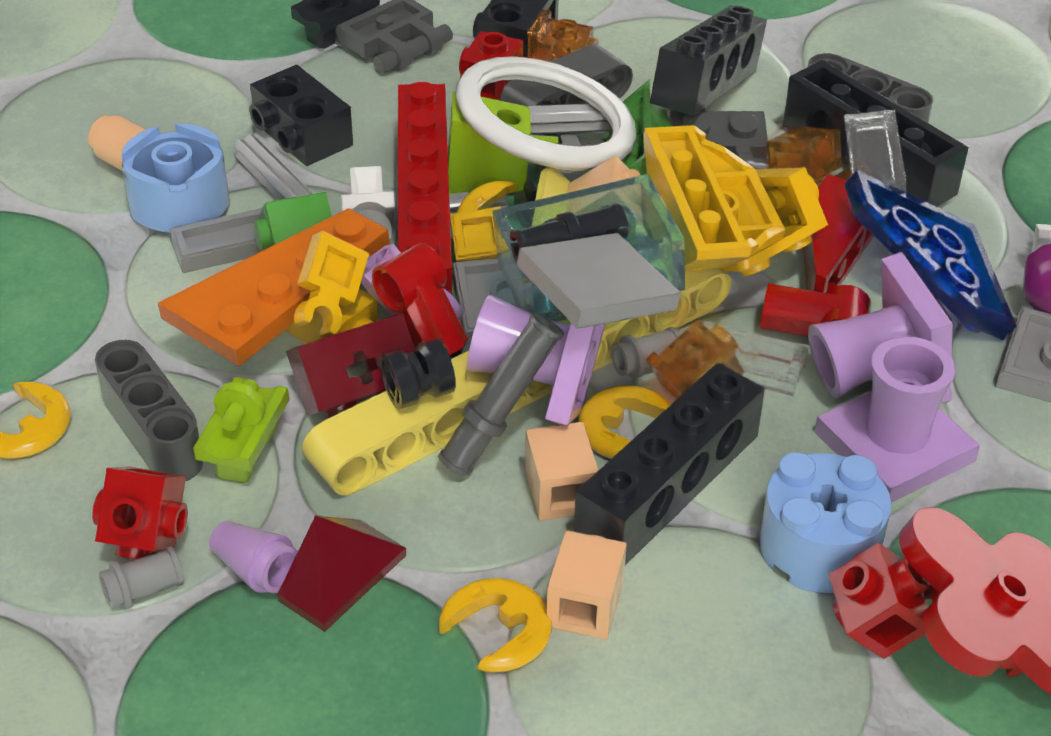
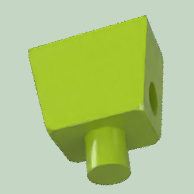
[448,92,558,194]

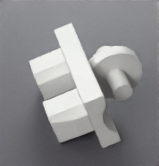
[341,166,395,241]

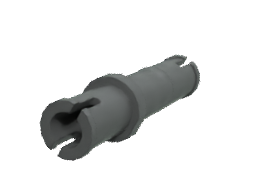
[438,313,564,476]

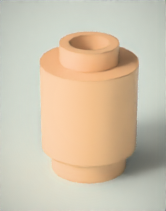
[88,115,146,171]

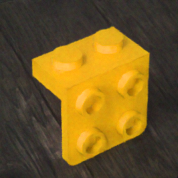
[721,167,828,276]

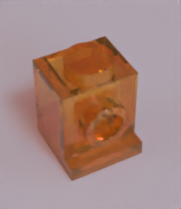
[528,9,599,62]
[767,126,842,184]
[646,319,744,399]

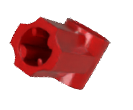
[372,243,468,355]
[760,283,872,337]

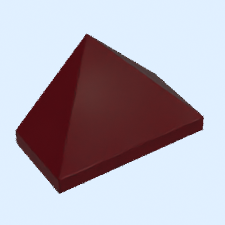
[278,515,406,632]

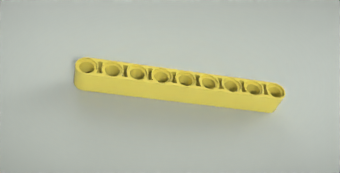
[302,254,731,495]

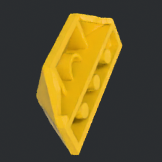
[643,125,785,271]

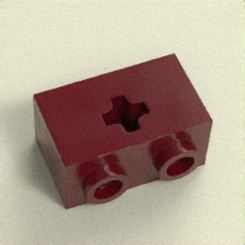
[286,313,415,420]

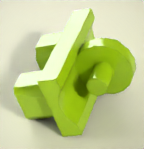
[193,377,289,483]

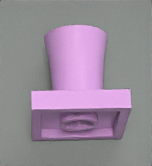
[808,252,952,404]
[467,294,606,426]
[815,336,980,503]

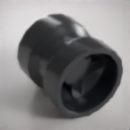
[380,338,456,410]

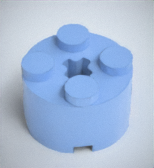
[122,124,230,232]
[759,452,891,593]

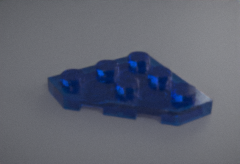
[844,170,1017,340]

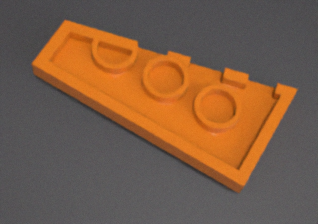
[157,208,390,367]

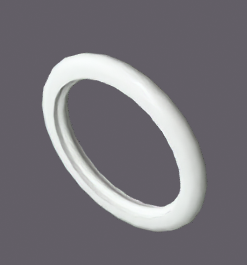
[456,56,637,171]

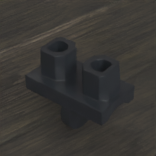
[291,0,380,49]

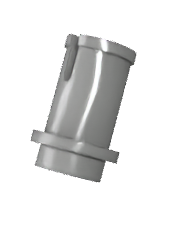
[611,327,685,378]
[99,546,184,609]

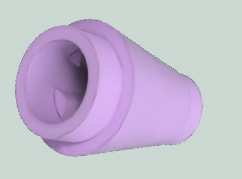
[209,520,298,593]

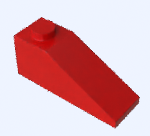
[803,174,884,293]

